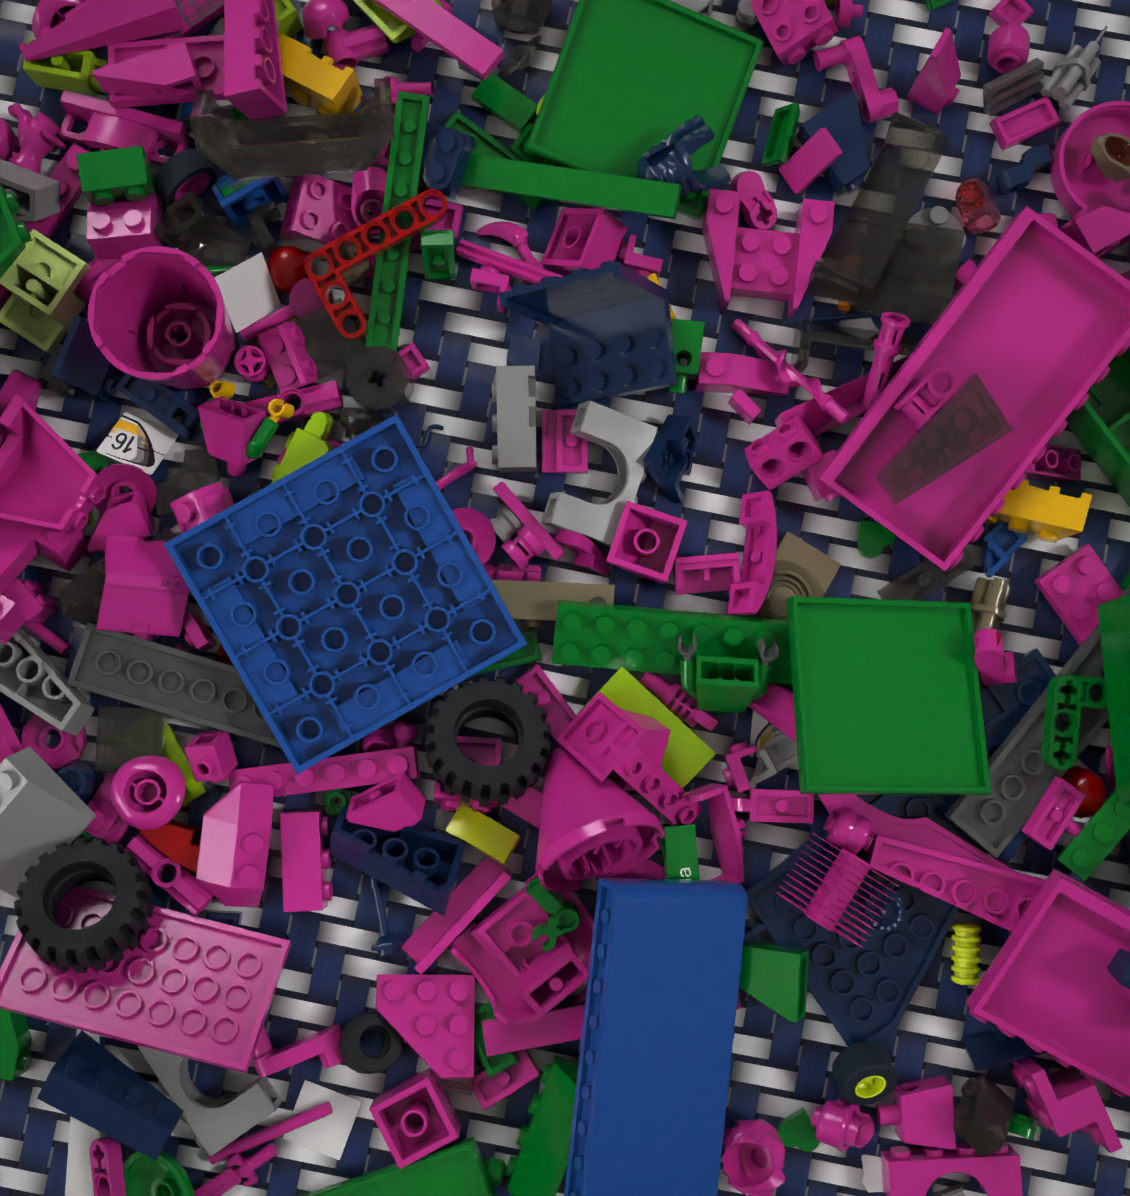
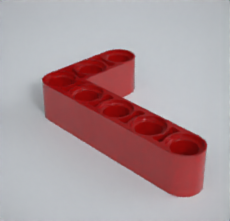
[304,189,448,340]

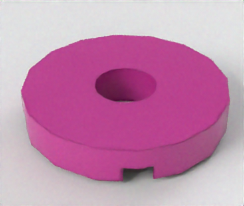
[21,713,87,770]

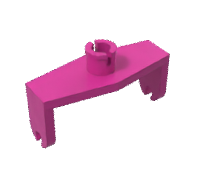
[683,783,747,884]

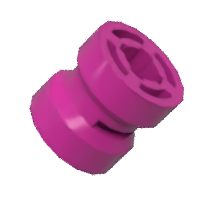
[500,526,545,571]

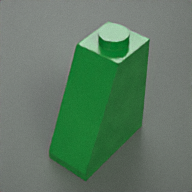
[739,941,809,1022]

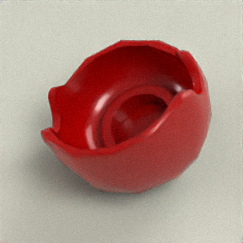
[267,246,314,294]
[1061,766,1108,819]

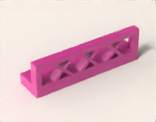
[58,90,191,167]
[401,856,513,975]

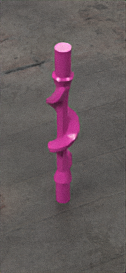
[731,318,851,424]

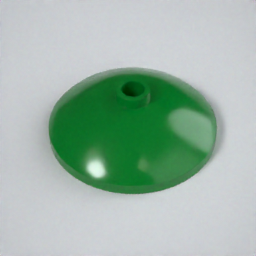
[123,1151,195,1196]

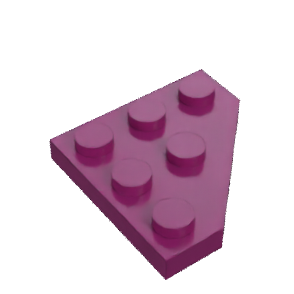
[375,975,475,1078]

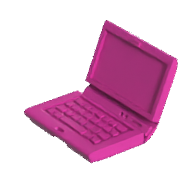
[96,534,189,637]

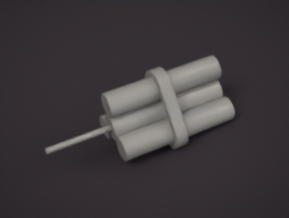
[1041,26,1108,110]

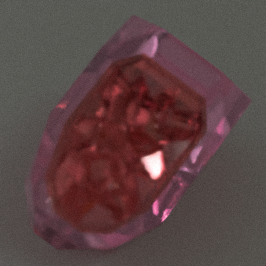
[955,177,1001,234]

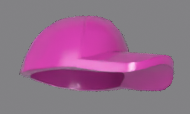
[351,166,387,236]

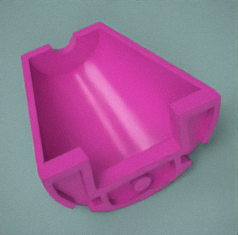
[0,394,105,532]

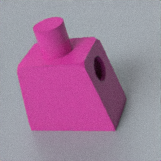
[876,1076,956,1149]

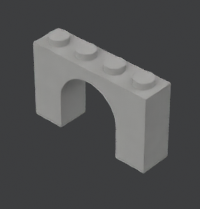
[541,401,658,548]
[138,1046,282,1157]

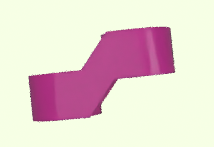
[731,171,777,230]

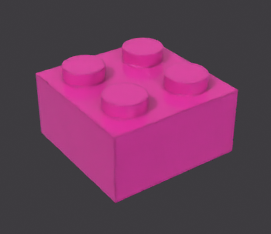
[3,578,58,623]

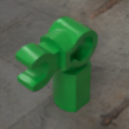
[525,876,580,952]

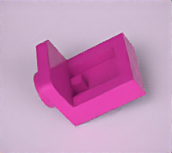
[618,234,663,280]
[470,266,511,313]
[722,741,757,793]

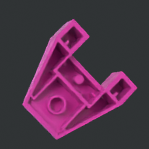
[0,518,88,645]

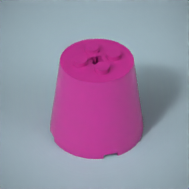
[88,246,236,390]

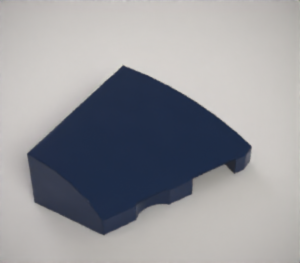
[643,414,699,504]

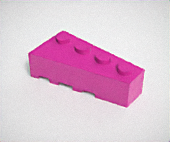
[224,0,288,122]

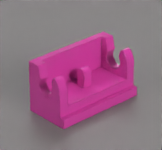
[673,553,740,595]

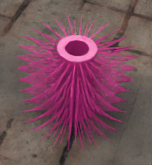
[776,833,899,948]

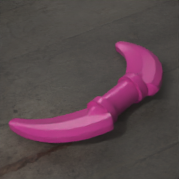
[477,221,544,285]

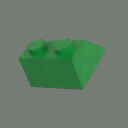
[76,146,156,205]

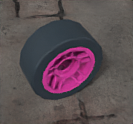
[153,149,217,208]

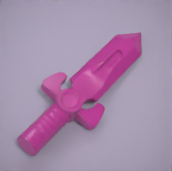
[194,1143,278,1196]

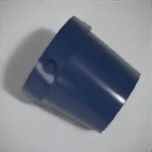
[57,760,104,801]

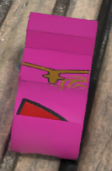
[974,629,1017,686]

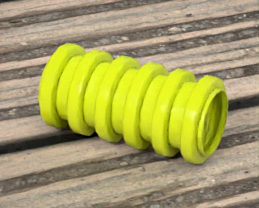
[951,922,982,985]

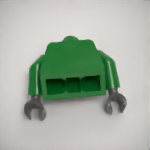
[677,633,779,715]

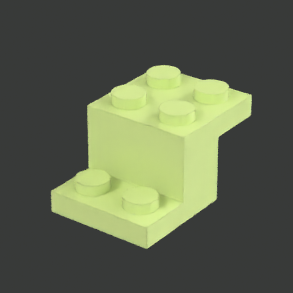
[0,229,90,355]

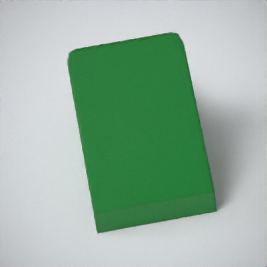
[421,230,456,280]

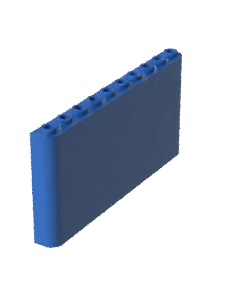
[564,878,748,1196]

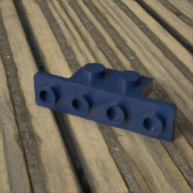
[964,1024,1048,1071]

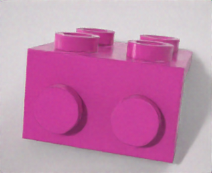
[751,0,839,67]

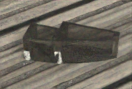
[877,546,977,601]

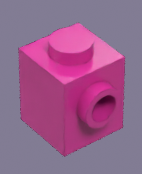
[185,731,238,783]

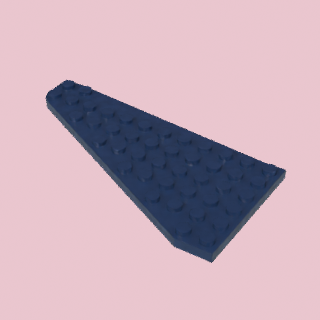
[745,649,1056,1047]

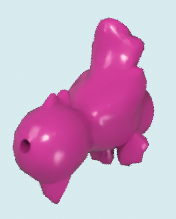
[8,103,66,174]

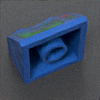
[211,155,289,229]

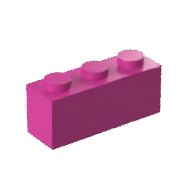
[280,809,333,912]

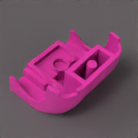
[450,873,594,1025]

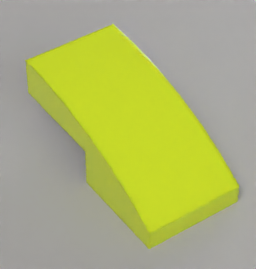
[445,805,521,865]

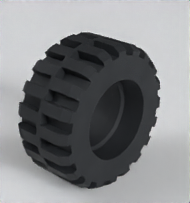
[425,675,551,807]
[14,837,154,973]

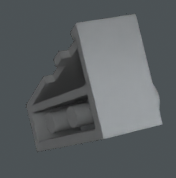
[0,159,60,221]
[492,365,537,473]

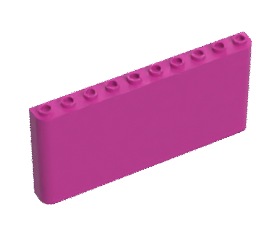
[818,206,1130,571]
[966,869,1130,1098]

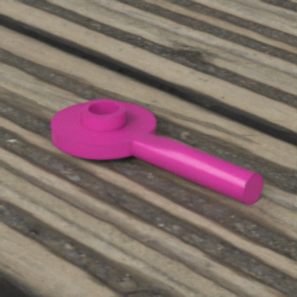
[240,278,334,341]

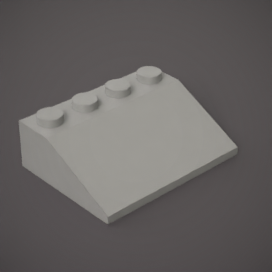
[0,747,97,899]

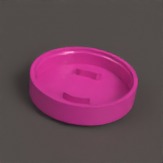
[1050,101,1130,216]

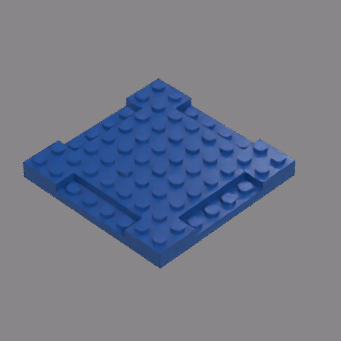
[164,414,527,774]

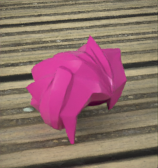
[721,1119,785,1196]

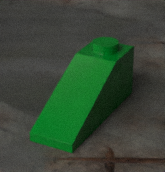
[0,1009,33,1081]

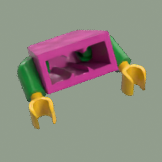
[198,380,294,476]

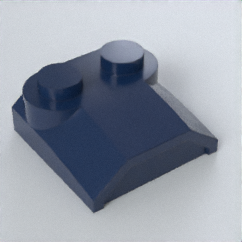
[419,121,476,200]

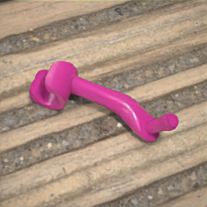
[436,447,477,490]

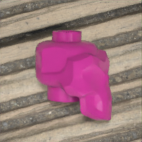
[811,1098,875,1152]

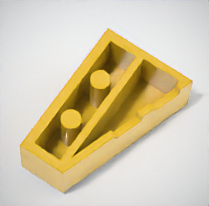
[279,34,363,127]
[984,480,1093,543]

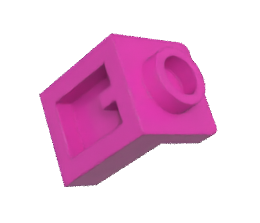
[181,609,217,651]

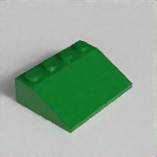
[504,1055,578,1196]

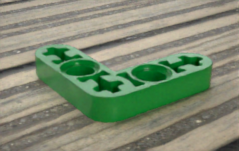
[1041,674,1108,770]

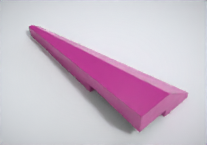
[19,0,185,62]

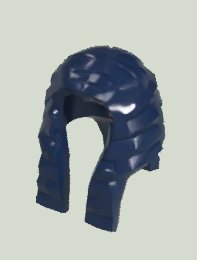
[637,114,731,197]

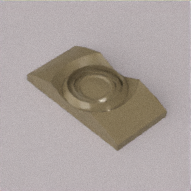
[739,531,841,620]

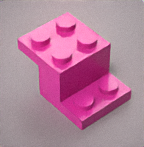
[1011,1058,1123,1153]

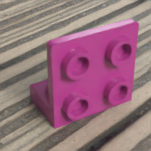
[279,170,356,247]

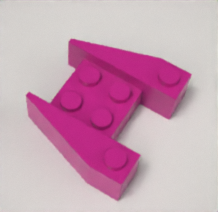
[703,189,835,319]

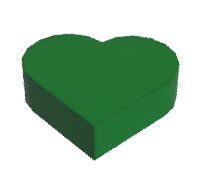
[857,521,896,559]
[776,1108,820,1152]

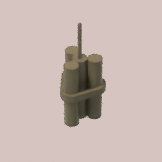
[970,577,1011,634]

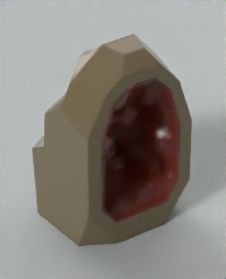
[1089,133,1130,183]

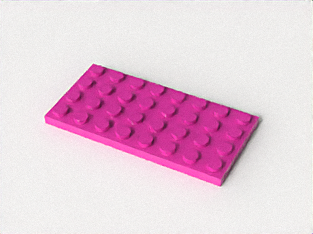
[0,886,291,1074]

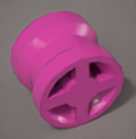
[234,346,271,382]

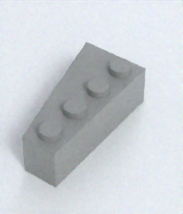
[0,627,95,736]

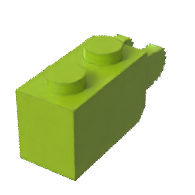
[23,39,109,97]
[271,411,335,484]

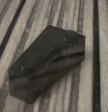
[873,373,1013,505]

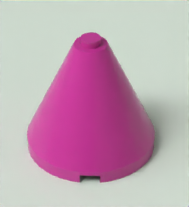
[535,746,665,892]

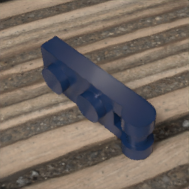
[115,374,200,441]

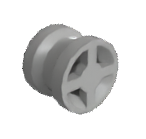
[489,506,523,543]

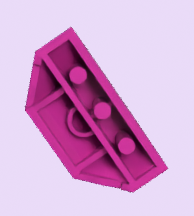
[196,781,274,908]

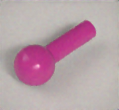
[377,76,435,97]

